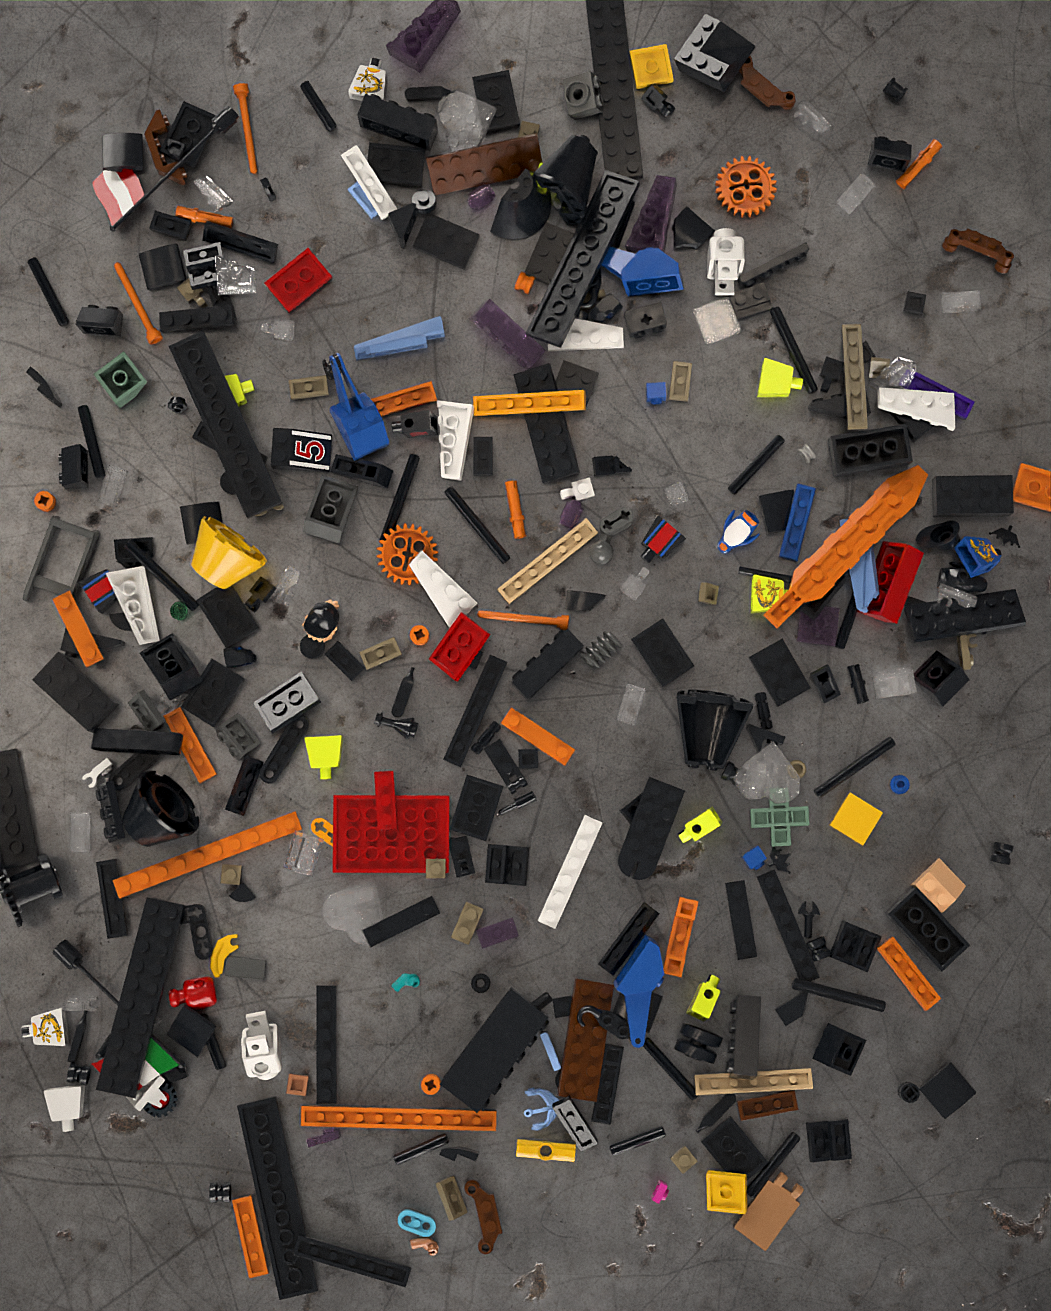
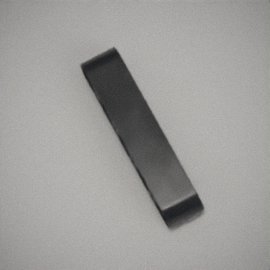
[91,728,183,756]

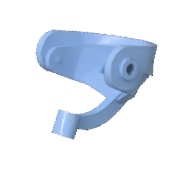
[524,1087,559,1131]

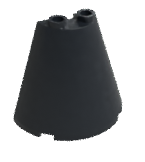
[533,135,598,225]
[490,169,552,240]
[676,689,754,771]

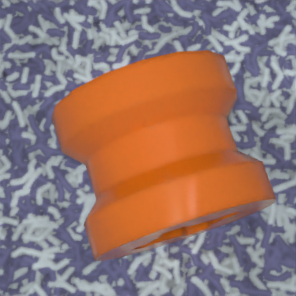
[514,271,536,295]
[34,491,56,512]
[410,625,430,645]
[421,1074,441,1095]

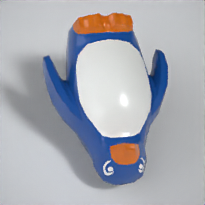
[717,510,760,554]

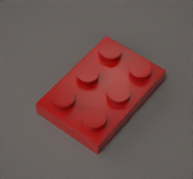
[264,248,332,313]
[429,612,491,681]

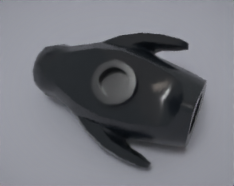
[937,562,987,598]

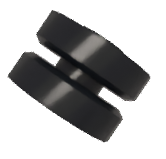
[674,1023,723,1064]

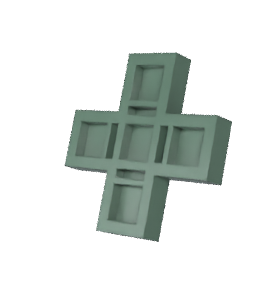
[750,788,809,847]

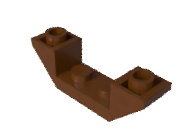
[144,109,187,186]

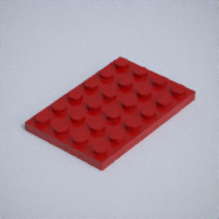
[333,795,449,873]

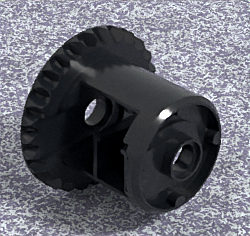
[0,853,63,927]

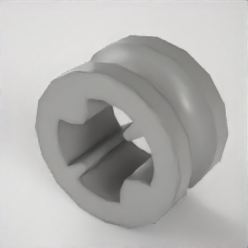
[798,444,816,463]

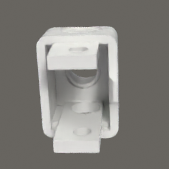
[707,228,745,295]
[241,1011,282,1080]

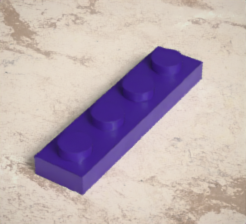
[898,367,975,420]

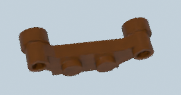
[739,56,796,110]
[942,228,1014,274]
[464,1179,503,1255]

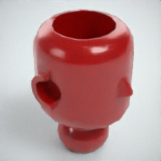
[168,976,217,1010]

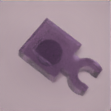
[306,1127,341,1148]

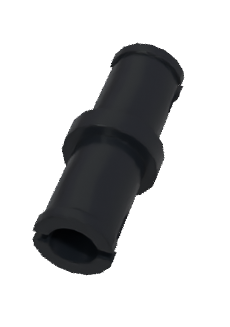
[847,664,869,704]

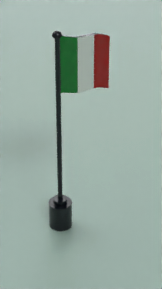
[53,940,185,1091]

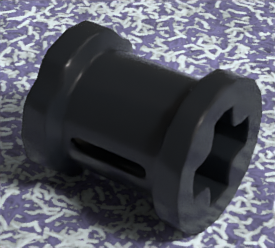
[883,77,908,103]

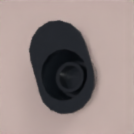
[916,520,961,551]

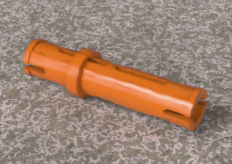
[896,139,942,189]
[175,205,234,229]
[505,480,526,539]

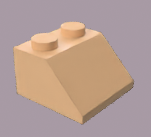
[911,858,966,913]

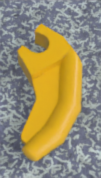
[210,934,239,978]

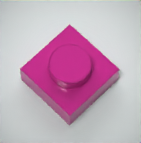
[651,1180,669,1204]

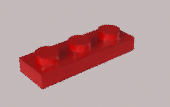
[374,771,397,830]

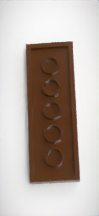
[426,134,543,195]
[557,979,614,1102]

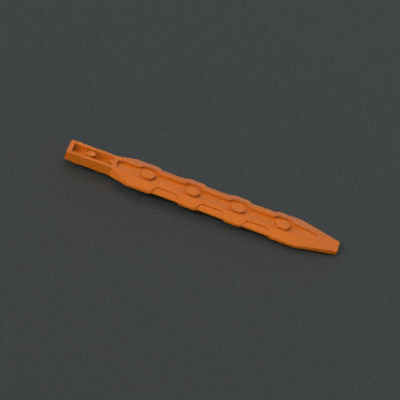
[763,465,928,628]

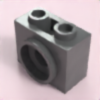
[563,71,604,120]

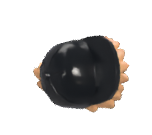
[302,599,339,642]

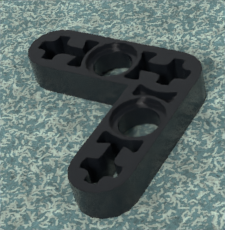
[181,904,213,960]

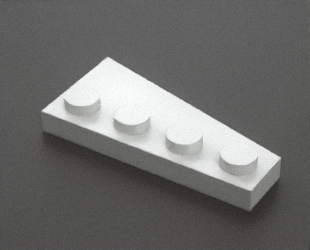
[548,318,624,351]
[877,387,955,431]
[437,400,474,481]
[408,551,477,629]
[106,566,160,645]

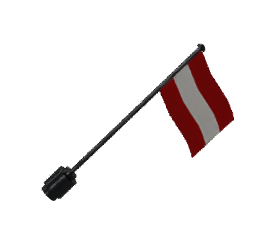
[92,106,239,232]

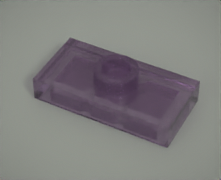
[476,917,519,949]

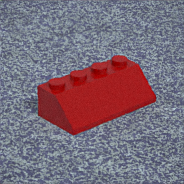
[857,541,924,624]

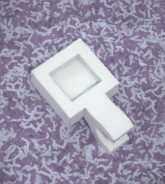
[560,477,595,502]
[82,758,115,788]

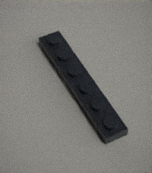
[443,655,508,768]
[756,869,820,982]
[316,985,337,1104]
[292,1234,411,1288]

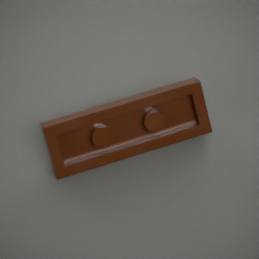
[737,1090,799,1121]

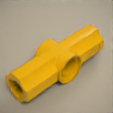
[516,1139,576,1162]

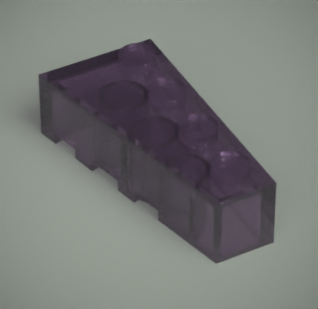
[386,0,461,73]
[625,175,677,253]
[469,299,546,368]

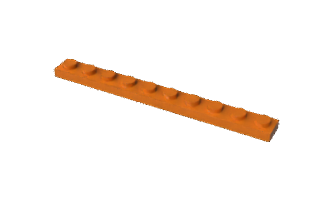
[113,811,302,899]
[301,1105,497,1131]

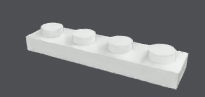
[341,145,397,220]

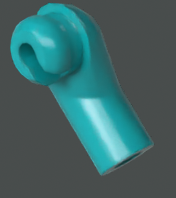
[391,973,420,992]

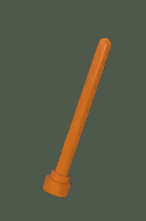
[233,83,257,174]
[114,262,163,345]
[477,610,569,630]

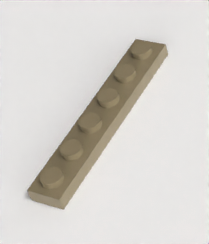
[842,324,868,430]

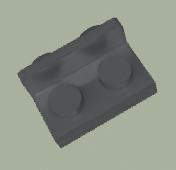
[128,690,165,731]
[216,713,261,761]

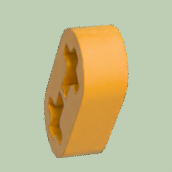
[311,818,333,846]

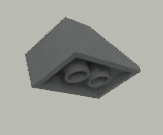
[303,475,358,543]

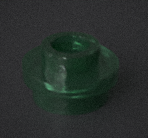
[170,601,188,620]

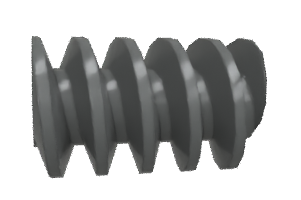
[580,631,623,671]

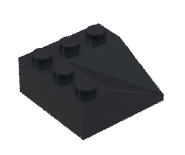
[674,14,755,92]

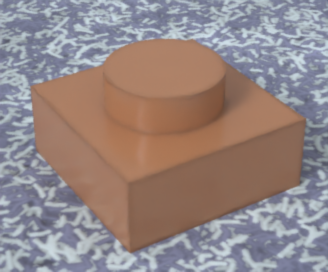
[286,1073,309,1096]

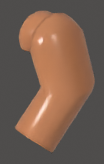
[410,1237,439,1256]

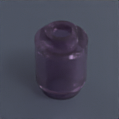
[467,184,496,210]
[559,499,584,529]

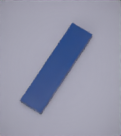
[779,483,816,562]

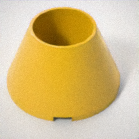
[191,516,267,589]

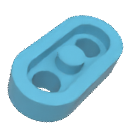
[398,1209,436,1237]

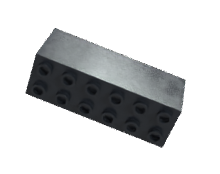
[440,987,549,1113]

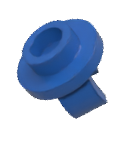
[890,775,910,794]

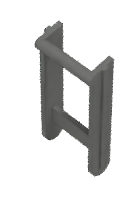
[23,516,100,602]

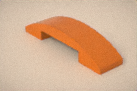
[663,897,699,978]

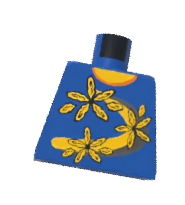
[954,536,1002,577]

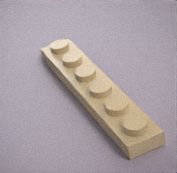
[497,518,598,605]
[694,1068,813,1096]

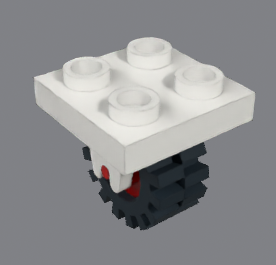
[126,1075,178,1118]

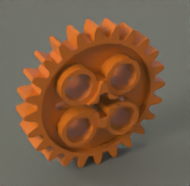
[715,156,777,218]
[376,523,438,585]

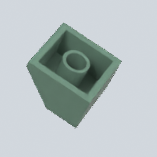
[94,352,147,408]

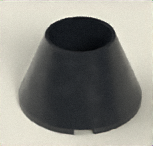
[122,771,199,847]

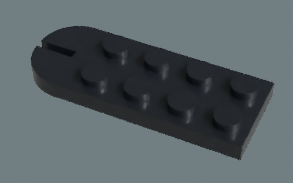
[618,777,685,880]

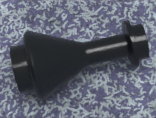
[374,712,418,740]

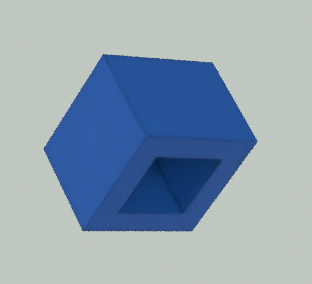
[645,382,666,404]
[741,846,767,870]

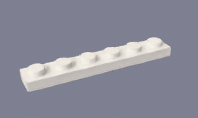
[538,815,602,929]

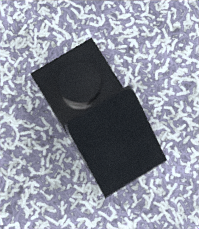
[809,664,841,704]
[746,724,785,753]

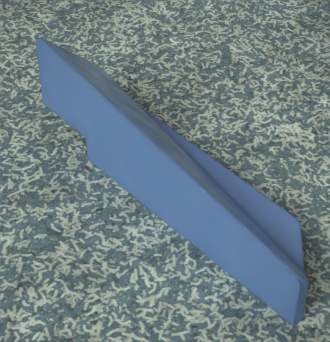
[354,316,445,360]
[840,519,879,613]

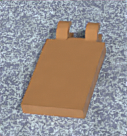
[733,1171,804,1252]

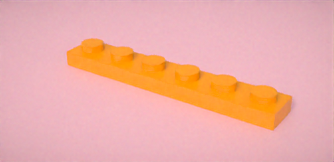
[473,390,586,416]

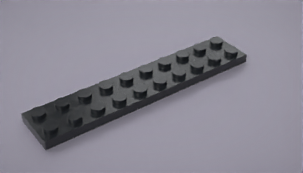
[586,0,643,179]
[526,170,640,348]
[169,330,283,519]
[96,897,185,1099]
[237,1096,319,1300]

